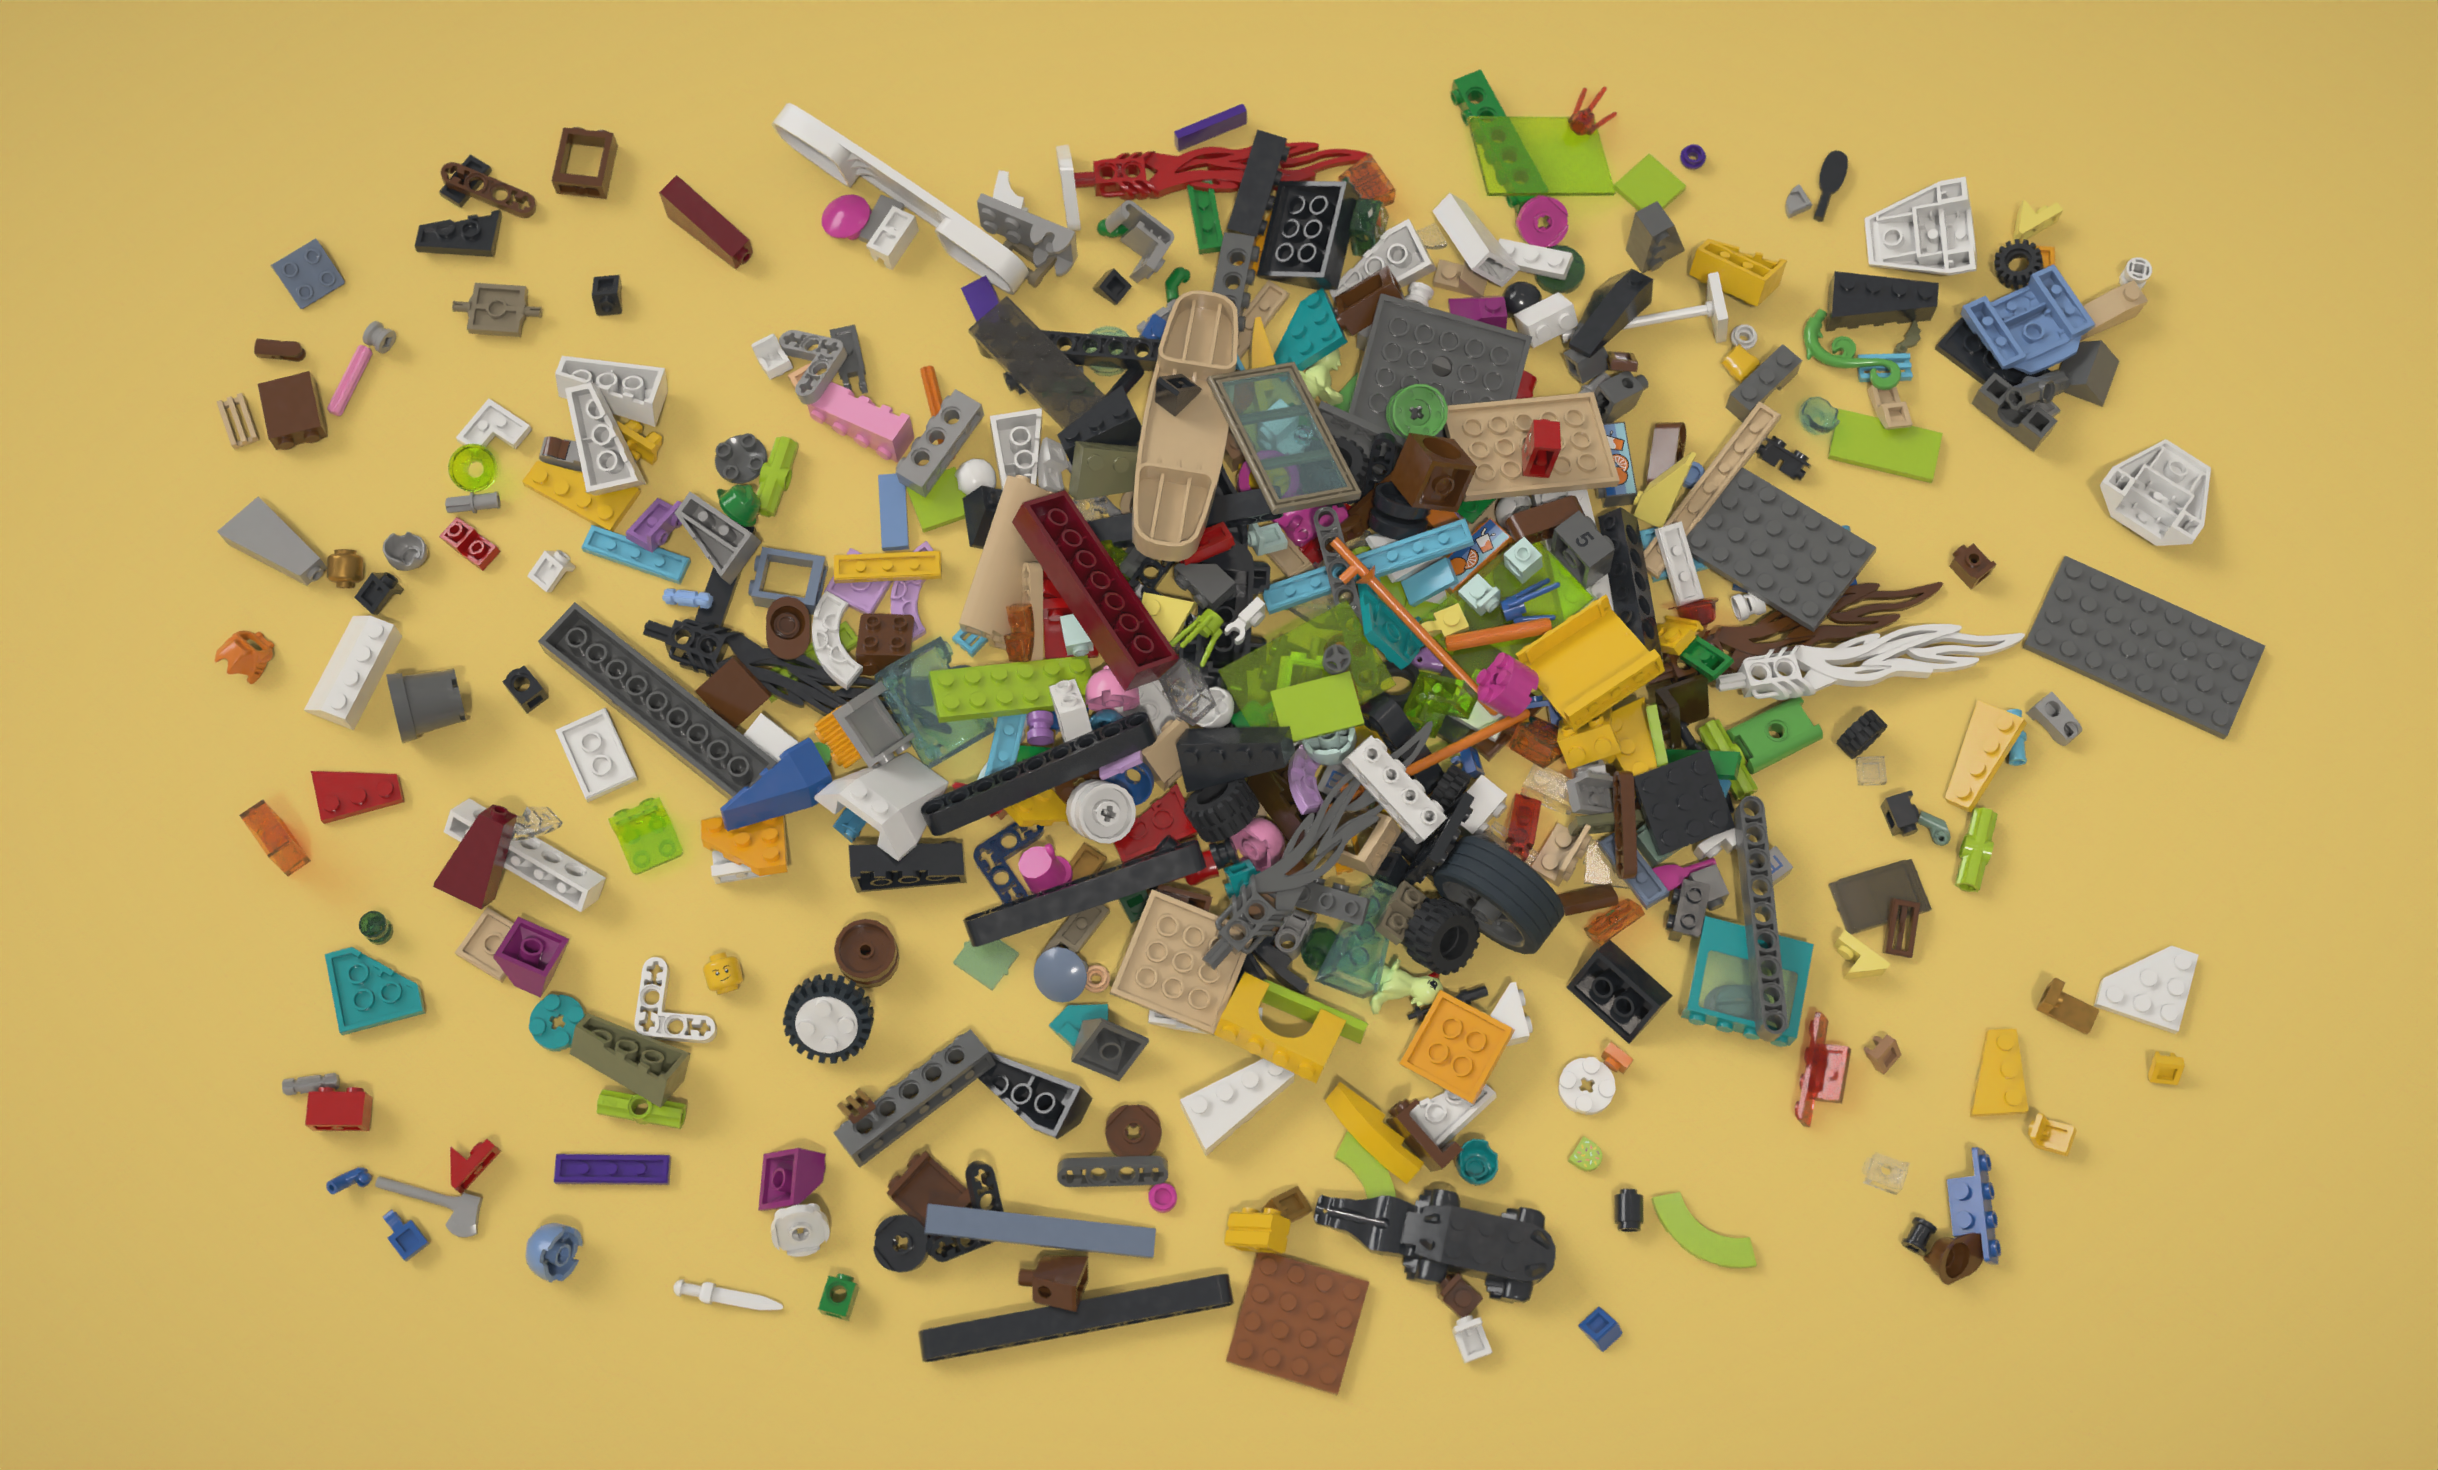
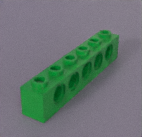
[1450,69,1548,215]

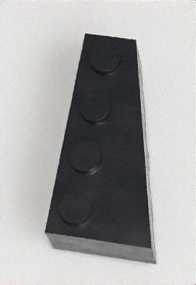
[1826,271,1939,331]
[1176,727,1295,793]
[849,841,967,893]

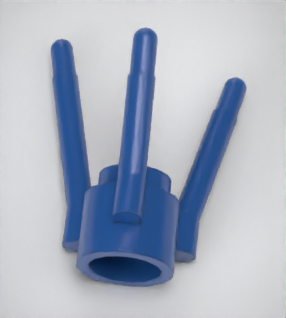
[1500,578,1560,624]

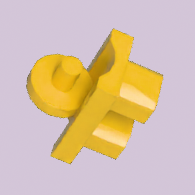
[617,419,662,465]

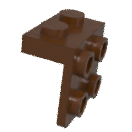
[856,614,914,677]

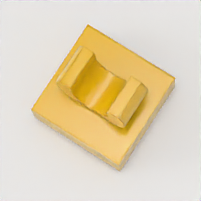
[2148,1051,2185,1085]

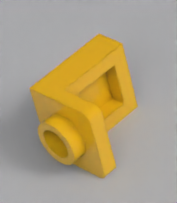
[2028,1113,2077,1156]

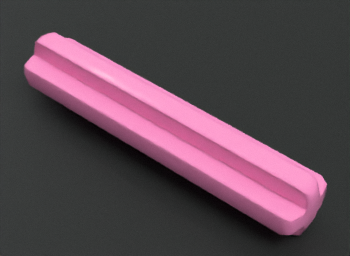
[327,345,372,416]

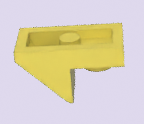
[2013,200,2063,244]
[1833,930,1890,979]

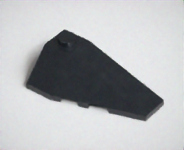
[1569,269,1653,358]
[978,1052,1093,1139]

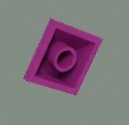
[1448,295,1507,329]
[493,917,569,998]
[758,1148,826,1211]

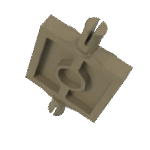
[452,283,542,337]

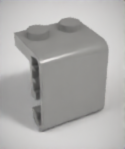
[1105,200,1174,283]

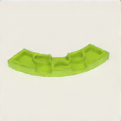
[1335,1132,1396,1199]
[1651,1192,1757,1268]

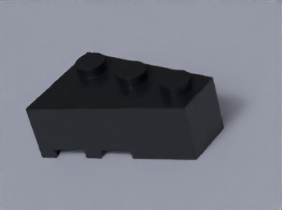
[1057,385,1142,465]

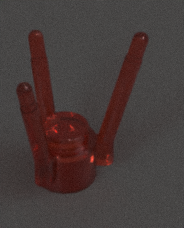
[1568,86,1617,136]

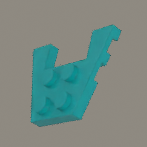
[1356,567,1424,670]

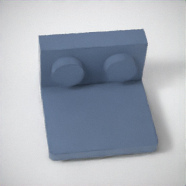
[271,238,345,309]

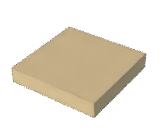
[455,907,514,983]

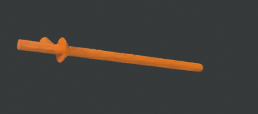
[1330,537,1499,716]
[1325,709,1530,814]

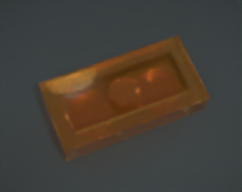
[1584,898,1645,945]

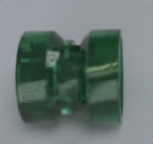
[359,911,393,945]

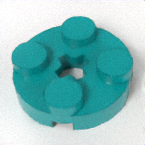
[529,994,586,1052]

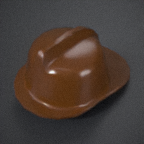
[766,596,810,660]
[1924,1232,1984,1285]

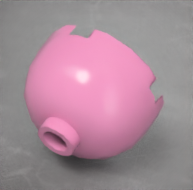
[1085,665,1140,712]
[1231,818,1285,872]

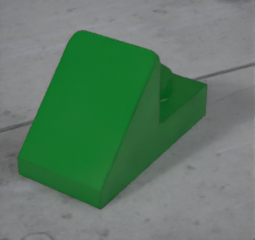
[1679,635,1734,683]

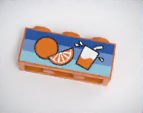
[1446,518,1515,602]

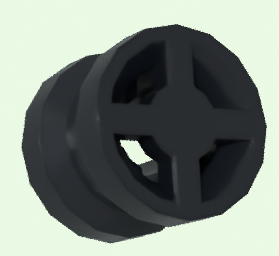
[1209,837,1240,870]

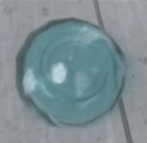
[1799,397,1840,435]

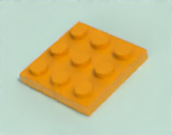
[1399,990,1515,1105]

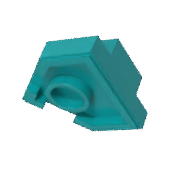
[1049,1004,1108,1050]

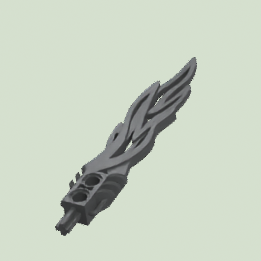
[1202,721,1433,970]

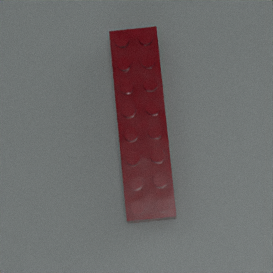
[1012,490,1179,691]

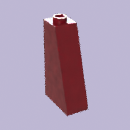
[659,175,753,269]
[433,804,518,909]

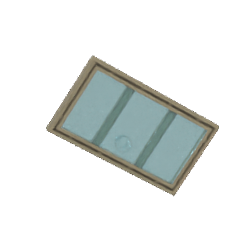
[1207,362,1361,515]

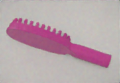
[1652,858,1717,891]

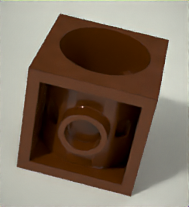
[1390,433,1477,512]

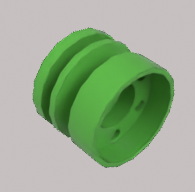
[1386,384,1448,439]

